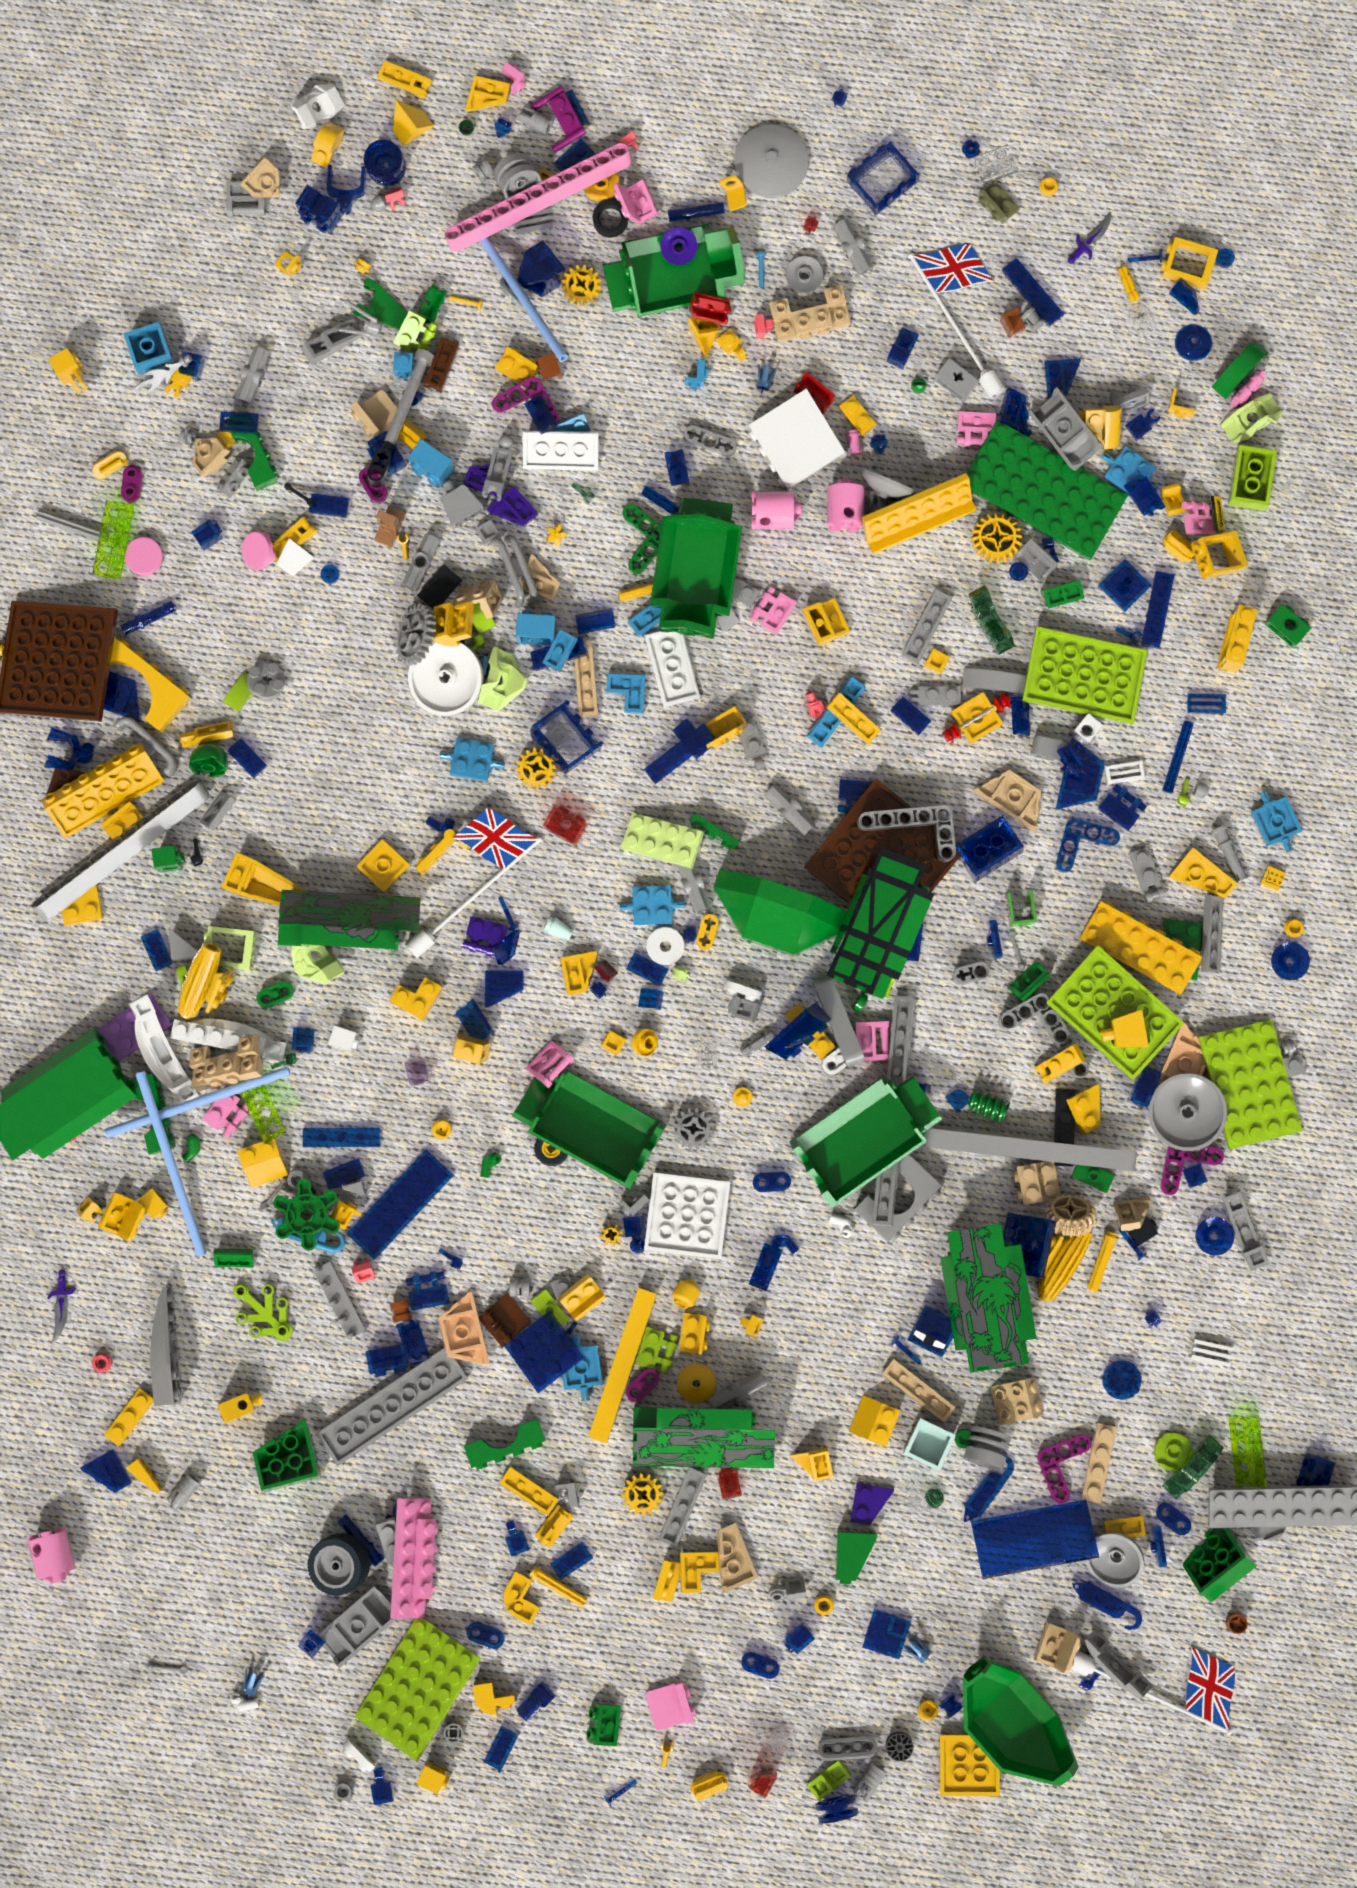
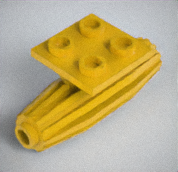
[178,942,235,1019]
[1028,1231,1093,1303]

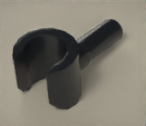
[190,839,203,867]

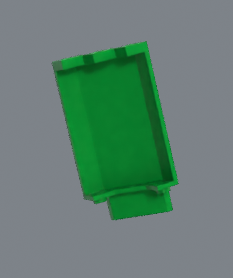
[0,1027,137,1161]
[512,1069,667,1189]
[789,1075,942,1208]

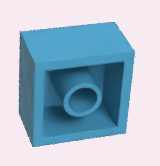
[123,322,174,374]
[408,439,455,487]
[516,611,557,646]

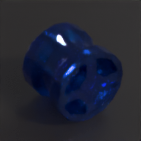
[938,1693,963,1718]

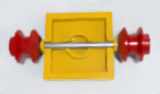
[942,692,1012,745]

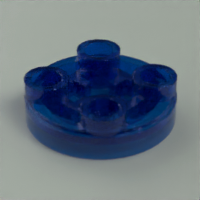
[1102,1360,1142,1400]

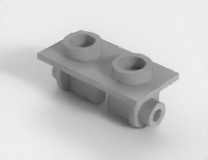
[217,458,250,498]

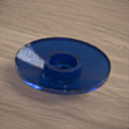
[1175,324,1212,361]
[1271,942,1310,980]
[1195,1217,1234,1256]

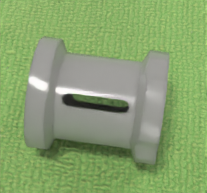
[1021,307,1045,332]

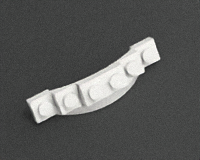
[128,994,199,1103]
[170,1019,287,1062]

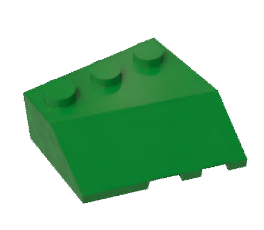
[252,1418,322,1493]
[1183,1528,1257,1602]

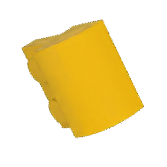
[1084,405,1122,449]
[802,598,850,646]
[433,601,474,647]

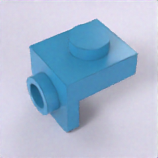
[685,360,709,389]

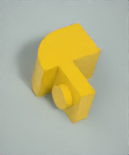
[311,121,345,169]
[472,1681,516,1715]

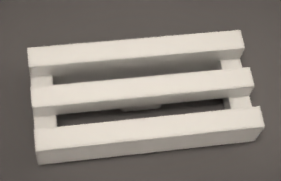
[1104,760,1145,785]
[1190,1339,1233,1367]

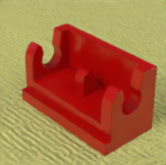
[689,291,731,325]
[794,372,835,415]

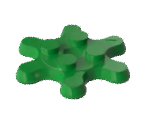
[273,1178,340,1251]

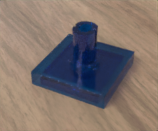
[1098,559,1152,613]

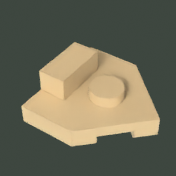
[239,157,280,198]
[192,437,230,478]

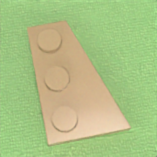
[717,1523,758,1594]

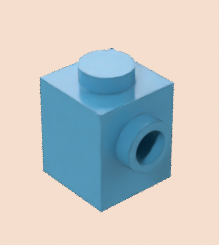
[393,352,415,379]

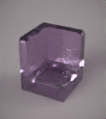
[405,1060,430,1087]

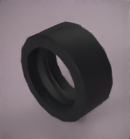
[592,199,628,238]

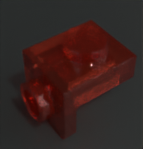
[717,1468,742,1500]

